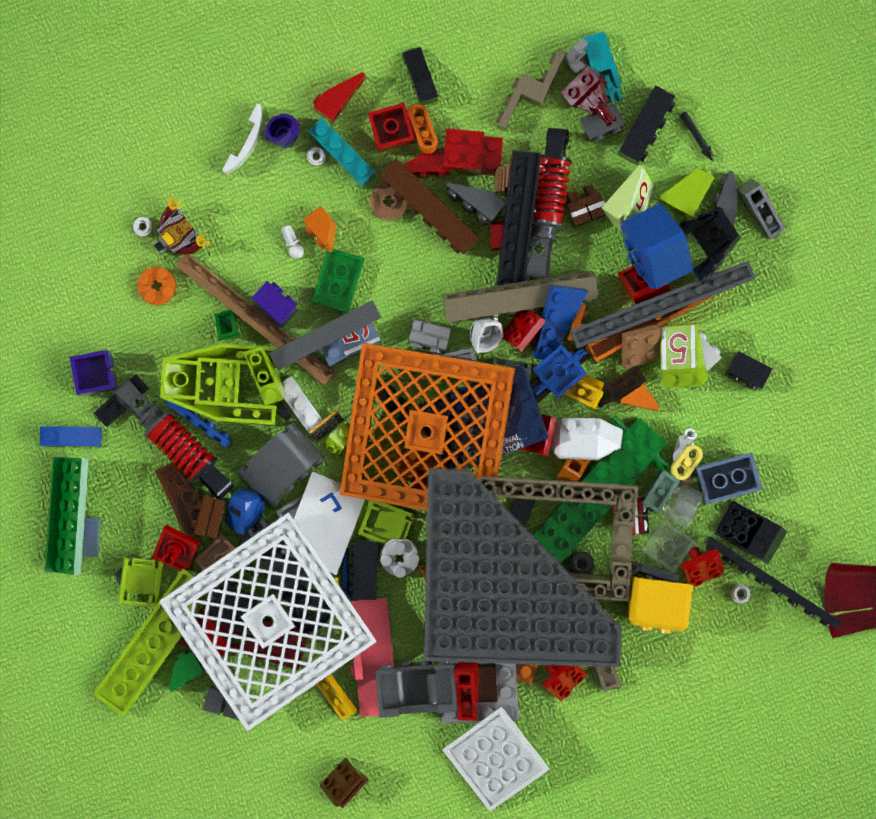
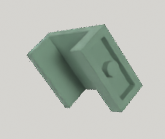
[642,470,680,514]

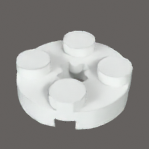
[380,538,419,578]

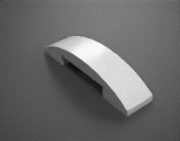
[222,103,263,175]

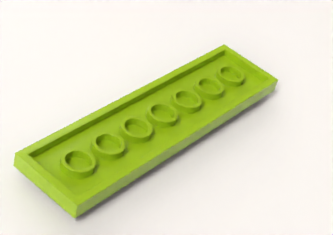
[93,568,214,717]

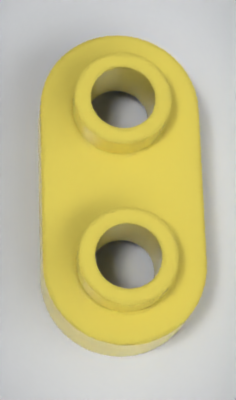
[670,445,703,480]

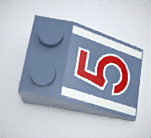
[321,323,382,367]

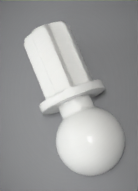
[281,225,304,259]

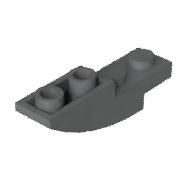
[713,171,738,225]

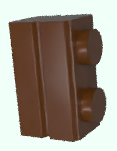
[191,496,226,540]

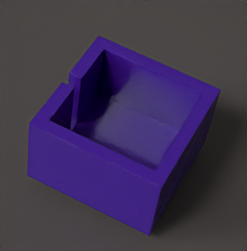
[251,281,298,327]
[70,350,118,396]

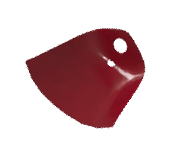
[825,562,876,638]

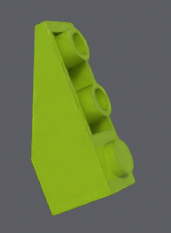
[243,345,286,406]

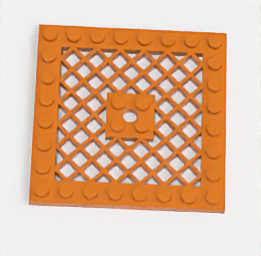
[340,343,515,511]

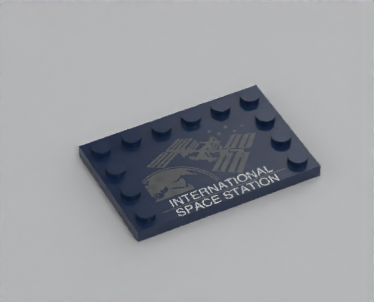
[419,365,549,469]

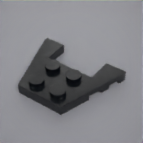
[678,207,741,285]

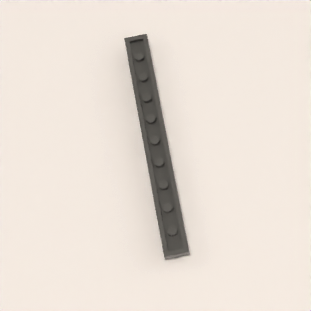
[569,261,756,349]

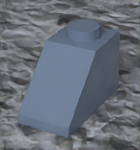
[82,518,102,557]

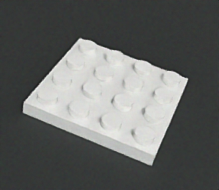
[443,706,549,811]

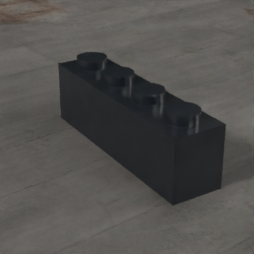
[617,85,676,165]

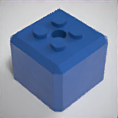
[620,203,694,289]

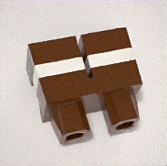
[566,184,607,228]

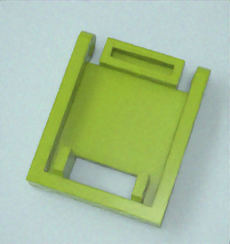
[358,501,415,544]
[118,557,163,607]

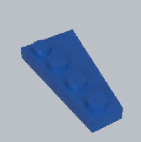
[532,284,588,360]
[165,400,233,449]

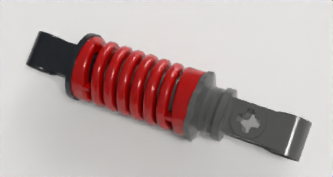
[527,128,573,278]
[112,380,234,500]

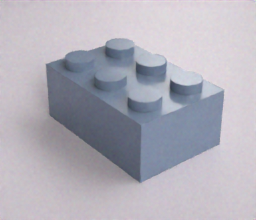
[694,452,762,505]

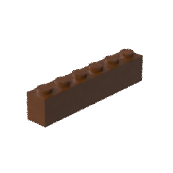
[380,158,479,255]

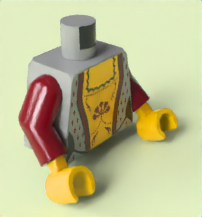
[154,196,210,255]

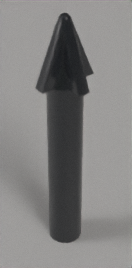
[680,111,714,161]

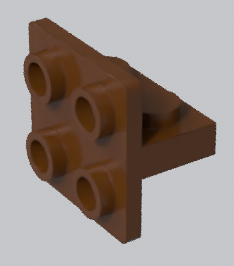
[320,758,369,808]

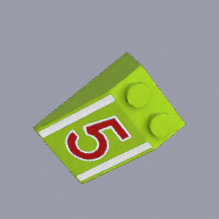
[660,323,708,388]

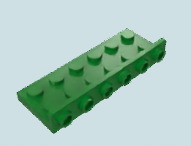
[44,457,89,575]

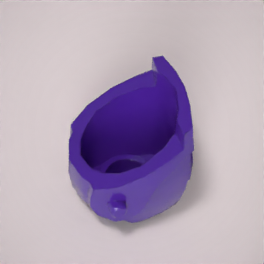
[264,114,300,149]

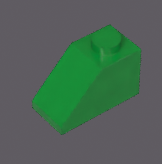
[169,650,205,692]

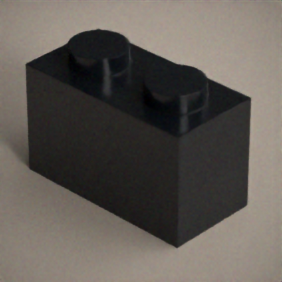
[725,351,772,391]

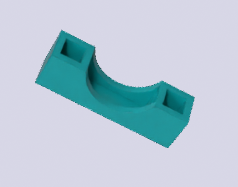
[308,118,376,189]

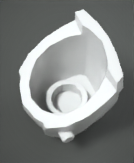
[470,317,503,353]

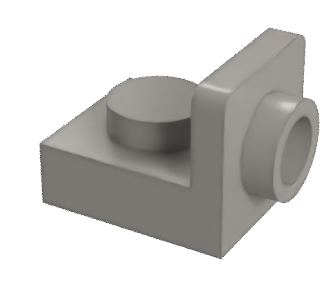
[564,39,589,73]

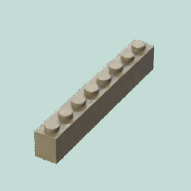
[442,271,598,323]

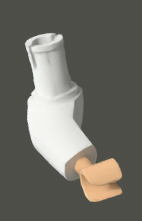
[672,428,697,484]

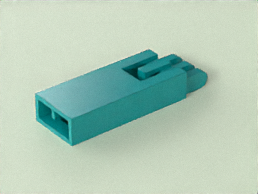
[581,31,623,105]

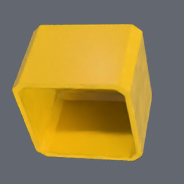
[625,576,693,633]

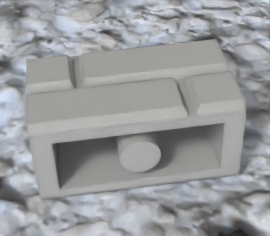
[408,319,451,354]

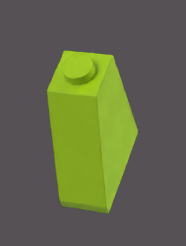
[657,168,715,220]

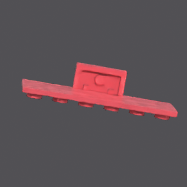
[350,598,394,717]

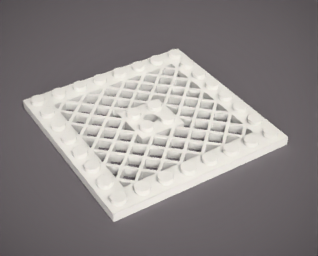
[159,512,377,731]

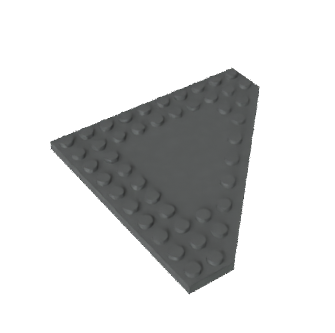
[424,468,622,667]

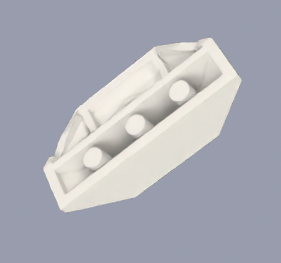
[550,418,623,460]

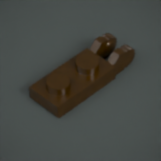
[598,366,647,408]

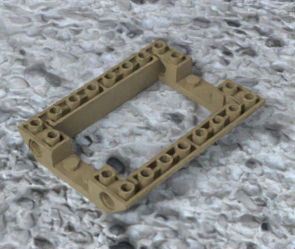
[479,476,638,601]

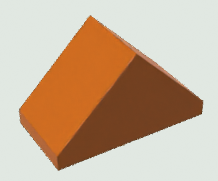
[619,384,659,411]

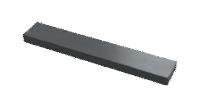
[269,300,381,371]

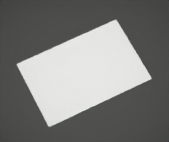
[281,472,365,575]

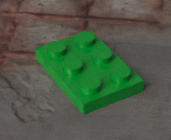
[311,249,365,313]

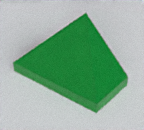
[214,310,240,341]

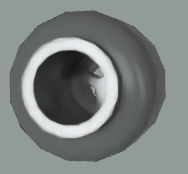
[568,551,594,574]

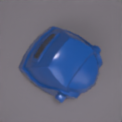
[225,489,265,535]

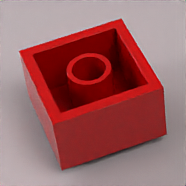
[368,102,415,153]

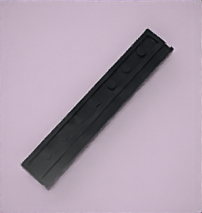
[495,150,541,286]
[703,536,841,629]

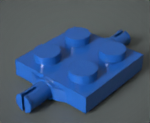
[532,344,587,398]

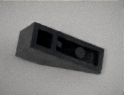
[402,47,438,106]

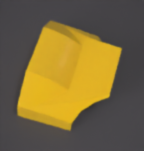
[563,375,604,410]

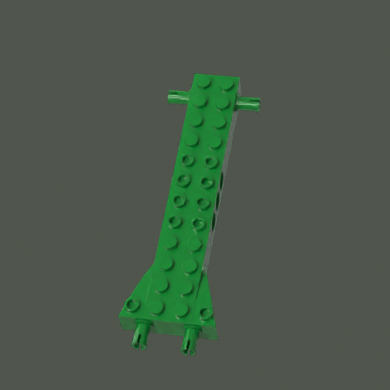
[533,415,672,564]

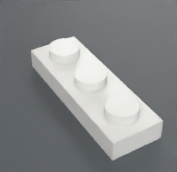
[282,376,323,433]

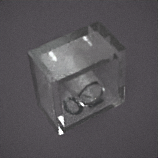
[662,484,704,529]
[640,519,696,573]

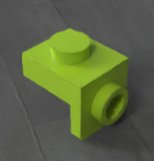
[324,422,349,456]

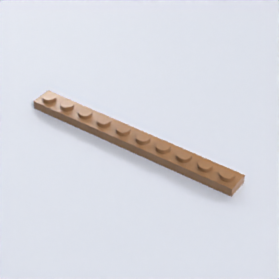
[176,254,336,385]

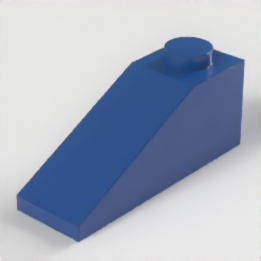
[40,426,102,447]

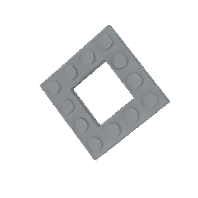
[441,662,519,723]

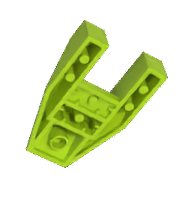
[160,343,278,426]

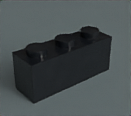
[349,541,379,600]

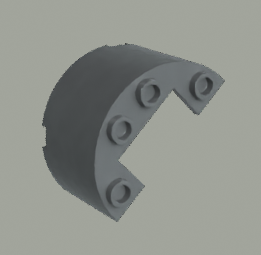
[238,422,325,508]
[376,660,457,718]

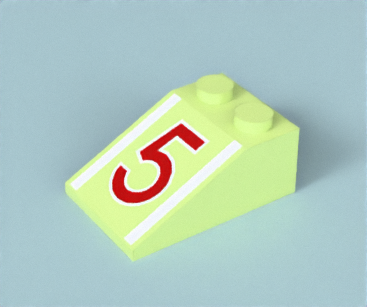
[602,165,654,231]

